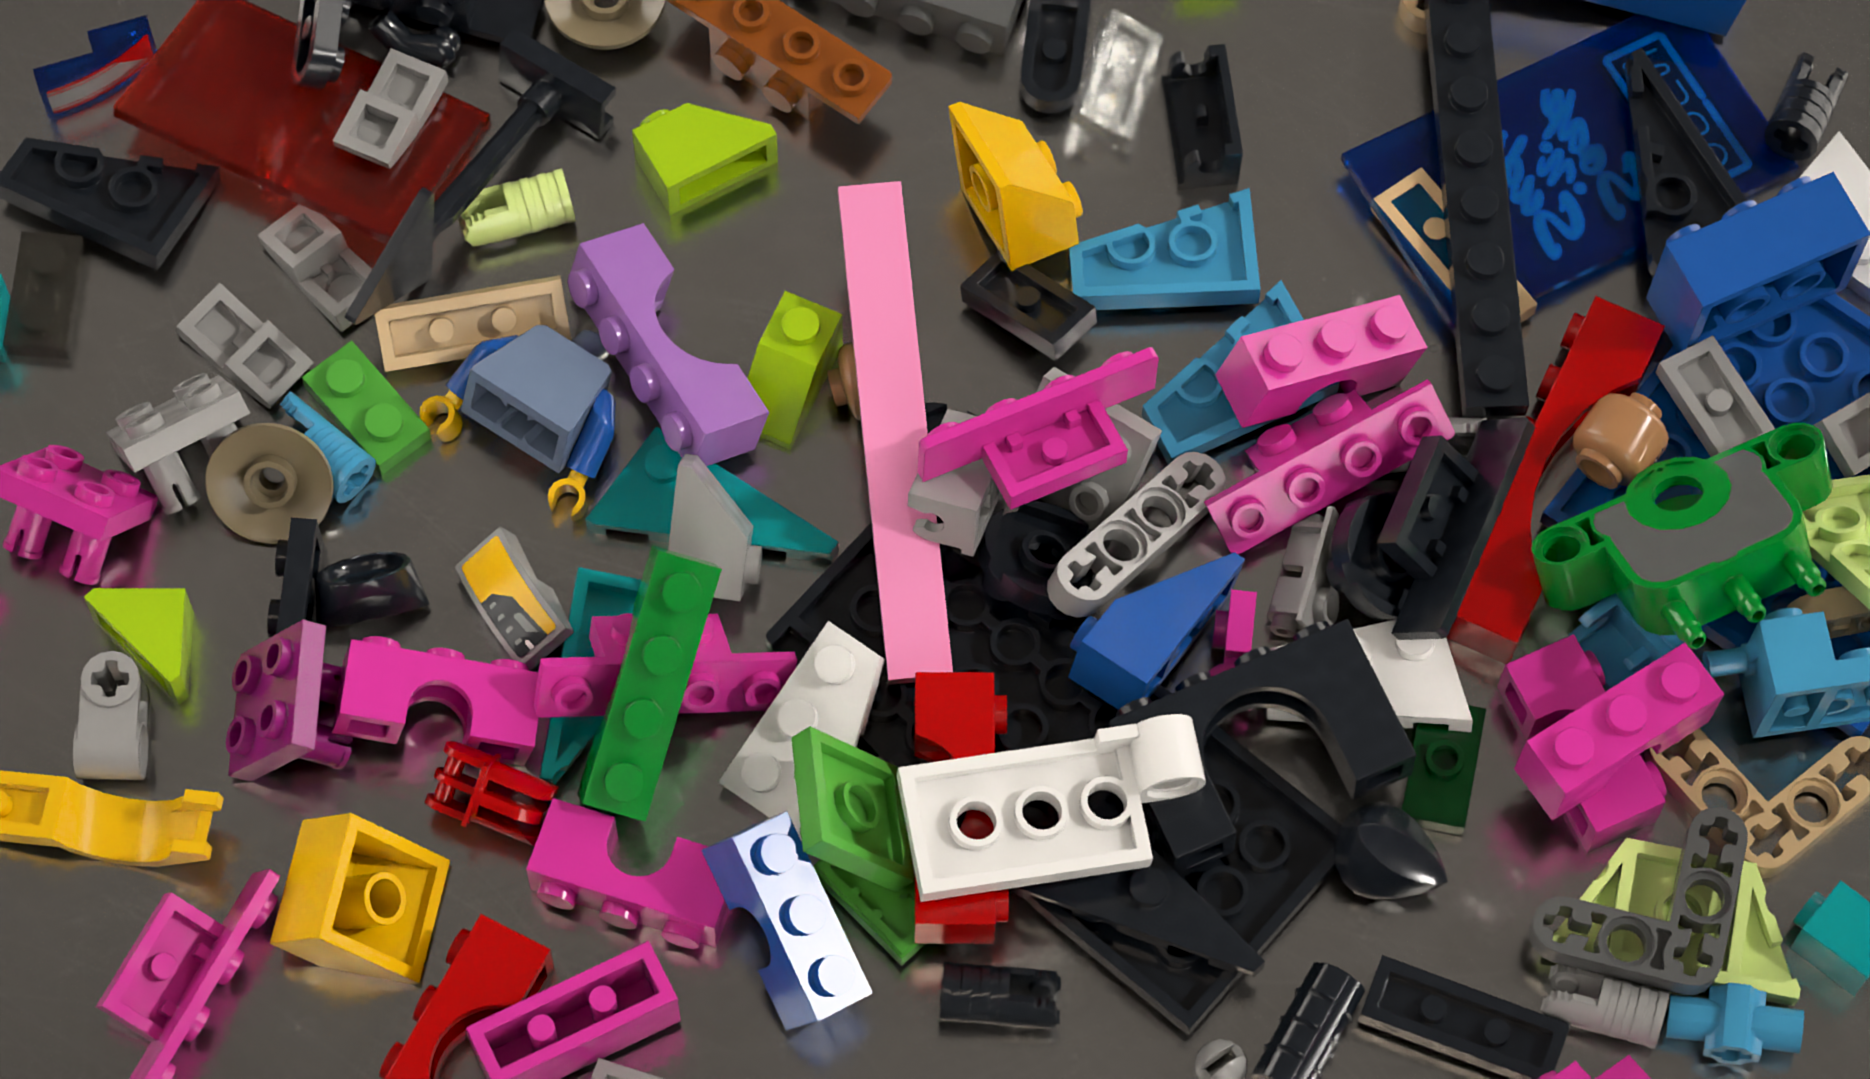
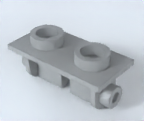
[1267,506,1340,637]

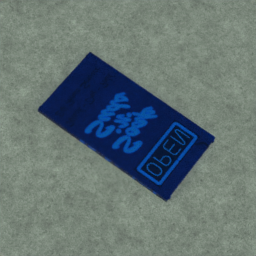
[1340,14,1799,335]

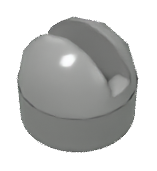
[1193,1039,1248,1079]

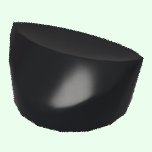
[316,552,430,628]
[1334,802,1448,899]

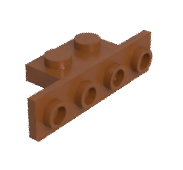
[666,0,892,125]

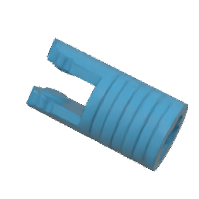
[280,391,376,503]

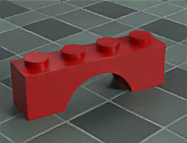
[914,672,1009,944]
[379,914,555,1079]

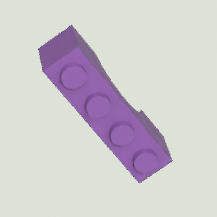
[567,223,769,466]

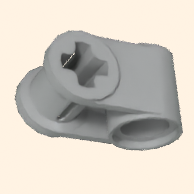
[73,651,149,780]

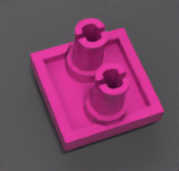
[0,445,158,585]

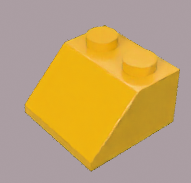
[948,102,1083,271]
[270,813,450,984]

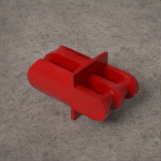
[424,741,559,846]

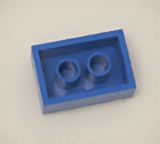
[1646,171,1870,353]

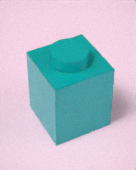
[1790,880,1870,996]

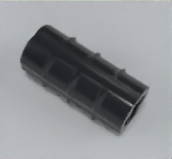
[1251,962,1365,1079]

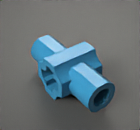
[1666,982,1804,1065]

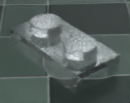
[1069,8,1163,147]

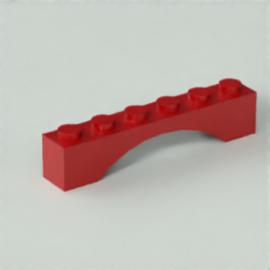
[1446,296,1665,664]

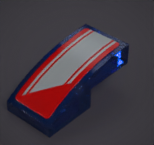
[33,15,158,118]

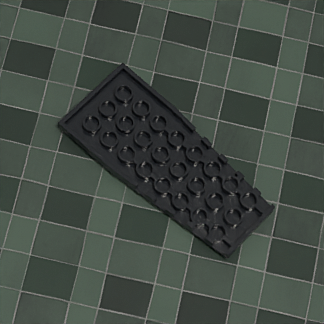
[766,523,1341,1036]

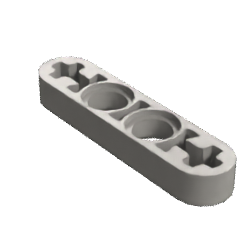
[1047,452,1226,618]

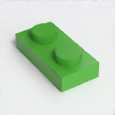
[302,340,431,476]

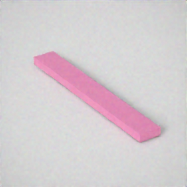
[838,181,953,685]

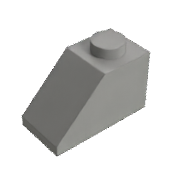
[668,454,762,601]

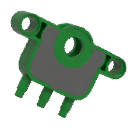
[1531,423,1833,649]

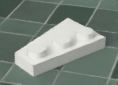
[718,621,886,840]

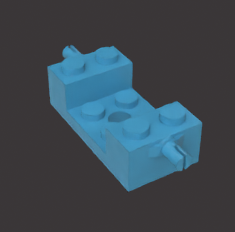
[1703,608,1870,738]

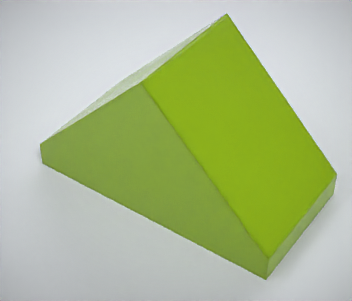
[84,588,194,705]

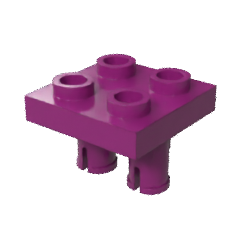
[226,620,352,782]

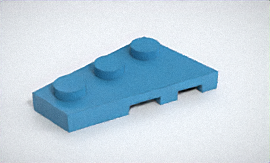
[1068,188,1261,310]
[1141,280,1340,465]

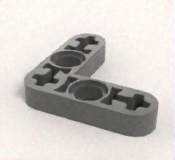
[1529,807,1748,995]

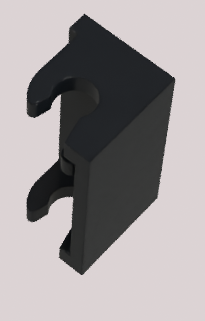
[1160,44,1243,190]

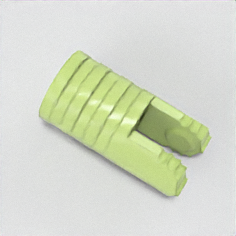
[460,168,576,247]

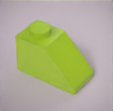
[632,103,778,215]
[747,291,843,450]

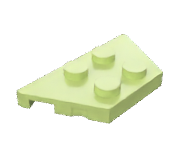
[1553,838,1800,1006]

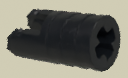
[1764,52,1848,160]
[939,961,1061,1029]

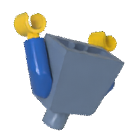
[419,325,616,522]

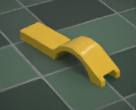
[0,770,224,867]

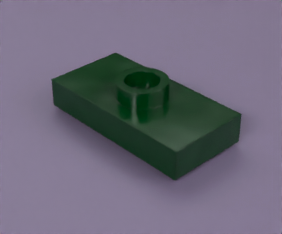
[1401,705,1486,836]

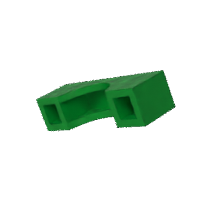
[577,545,722,822]

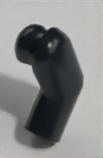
[367,8,461,69]

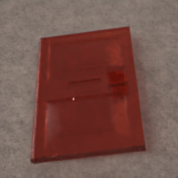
[113,0,491,245]

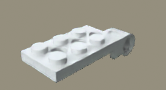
[897,714,1206,902]

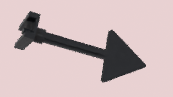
[345,28,616,325]

